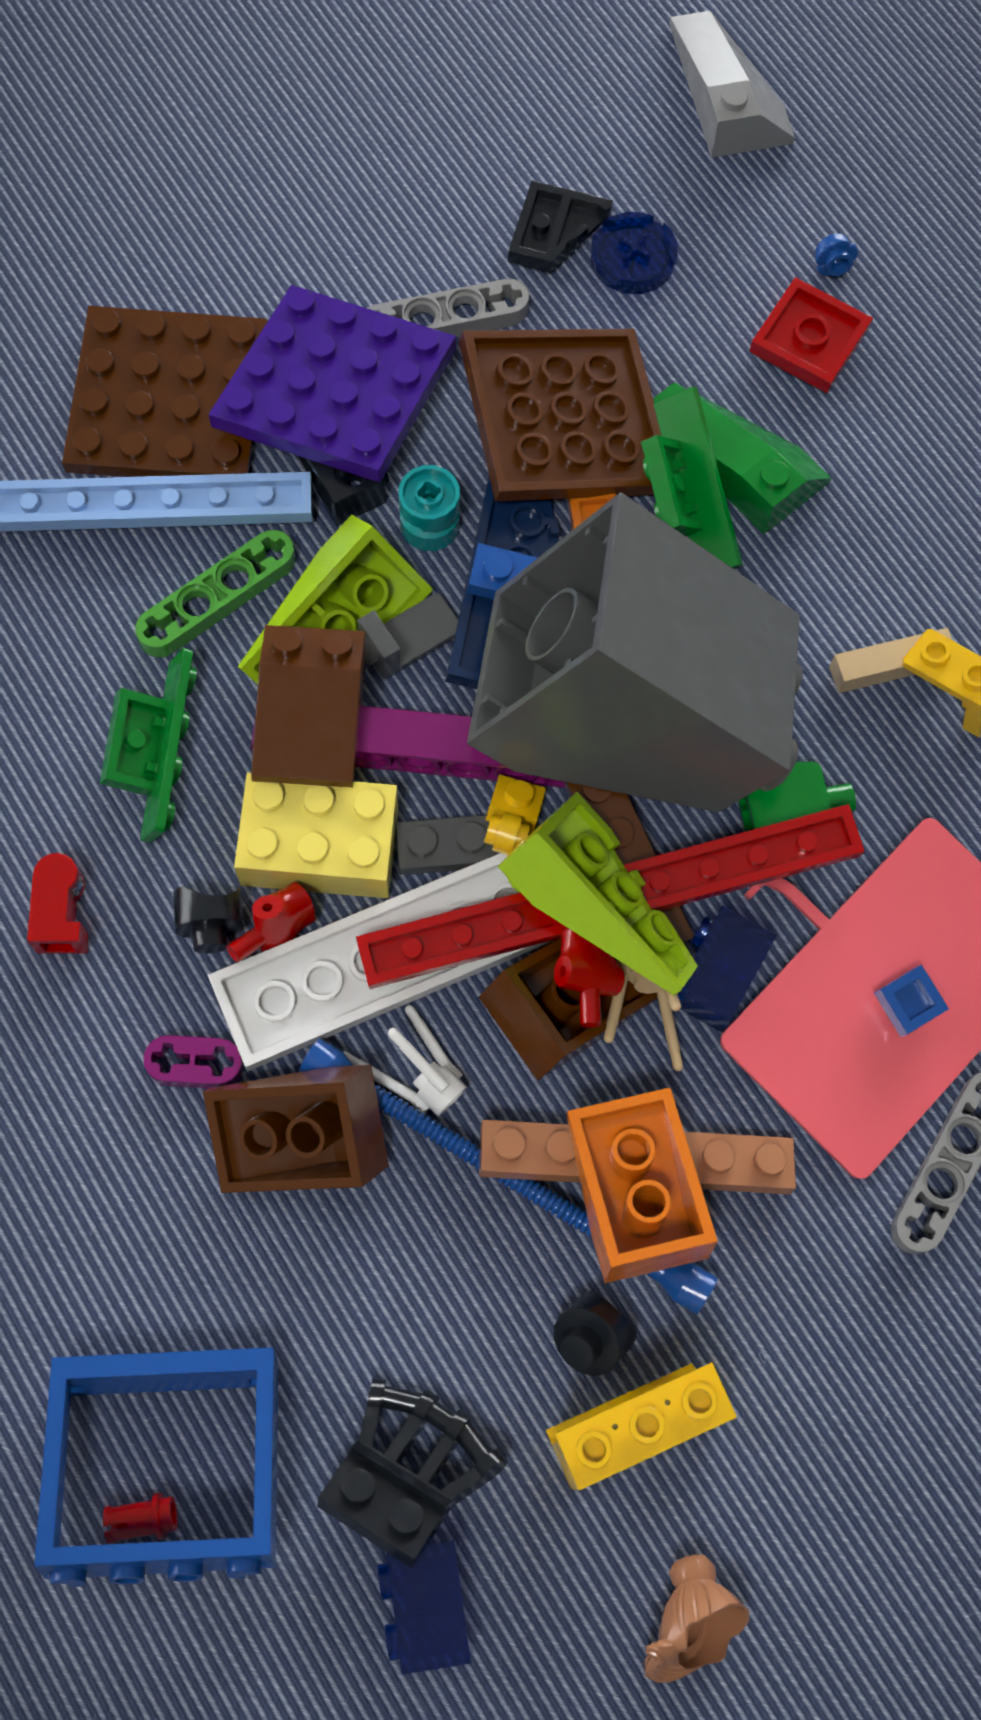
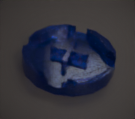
[590,212,678,294]

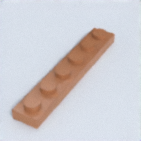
[479,1120,796,1195]

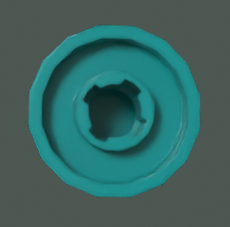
[399,465,460,551]

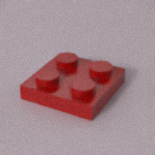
[749,277,873,393]

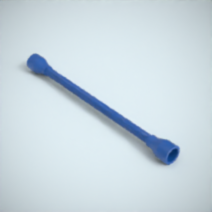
[299,1038,718,1315]

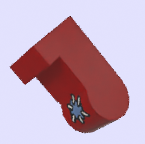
[27,853,89,954]

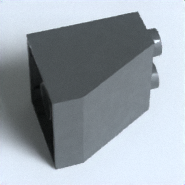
[467,492,803,812]

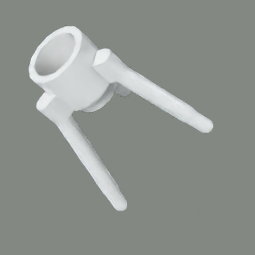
[343,1005,467,1117]

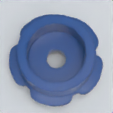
[815,233,858,276]

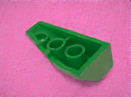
[653,382,832,535]

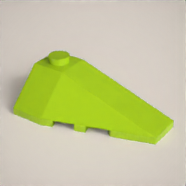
[238,515,433,685]
[497,792,698,996]

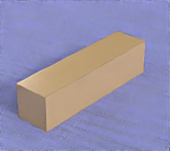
[829,628,952,693]

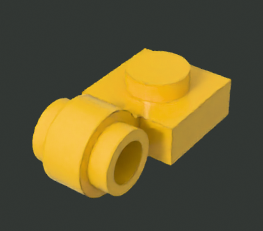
[484,774,546,855]

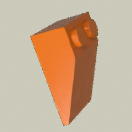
[566,1088,718,1284]

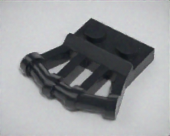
[317,1377,507,1569]

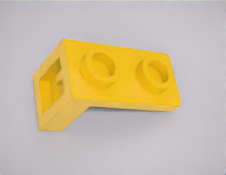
[902,629,981,738]

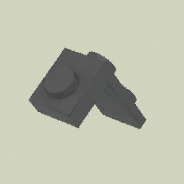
[357,593,458,680]

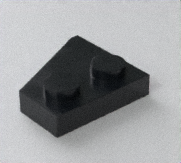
[508,180,613,273]

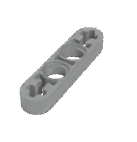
[367,279,529,337]
[891,1072,981,1255]

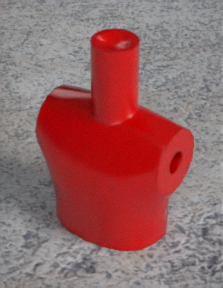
[226,882,316,963]
[554,929,625,1028]

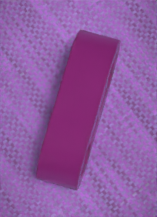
[143,1035,244,1089]

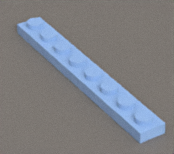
[0,472,313,532]

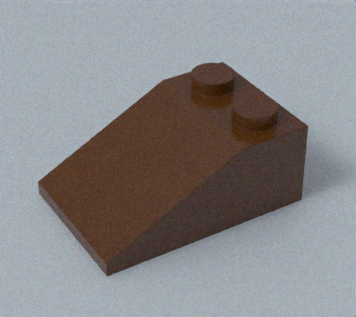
[251,625,366,788]
[478,938,658,1081]
[203,1064,389,1193]

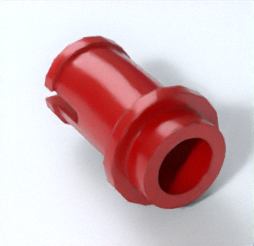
[103,1493,178,1544]

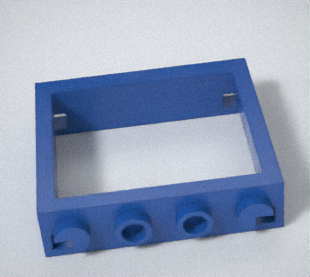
[34,1347,279,1588]

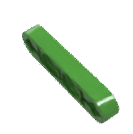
[135,530,296,657]

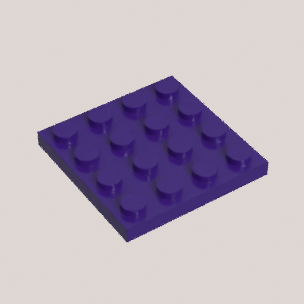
[208,285,457,483]

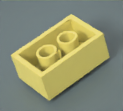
[234,772,399,899]

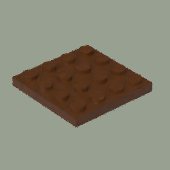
[62,306,268,477]
[459,329,661,502]

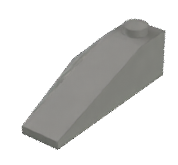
[669,11,795,158]

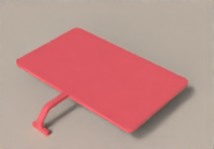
[720,818,981,1179]

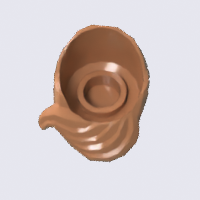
[644,1554,749,1683]

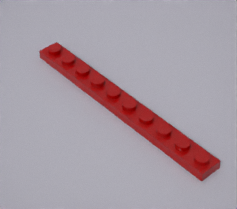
[356,804,865,990]

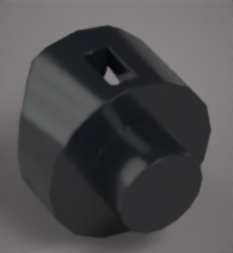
[173,886,244,954]
[553,1290,636,1376]

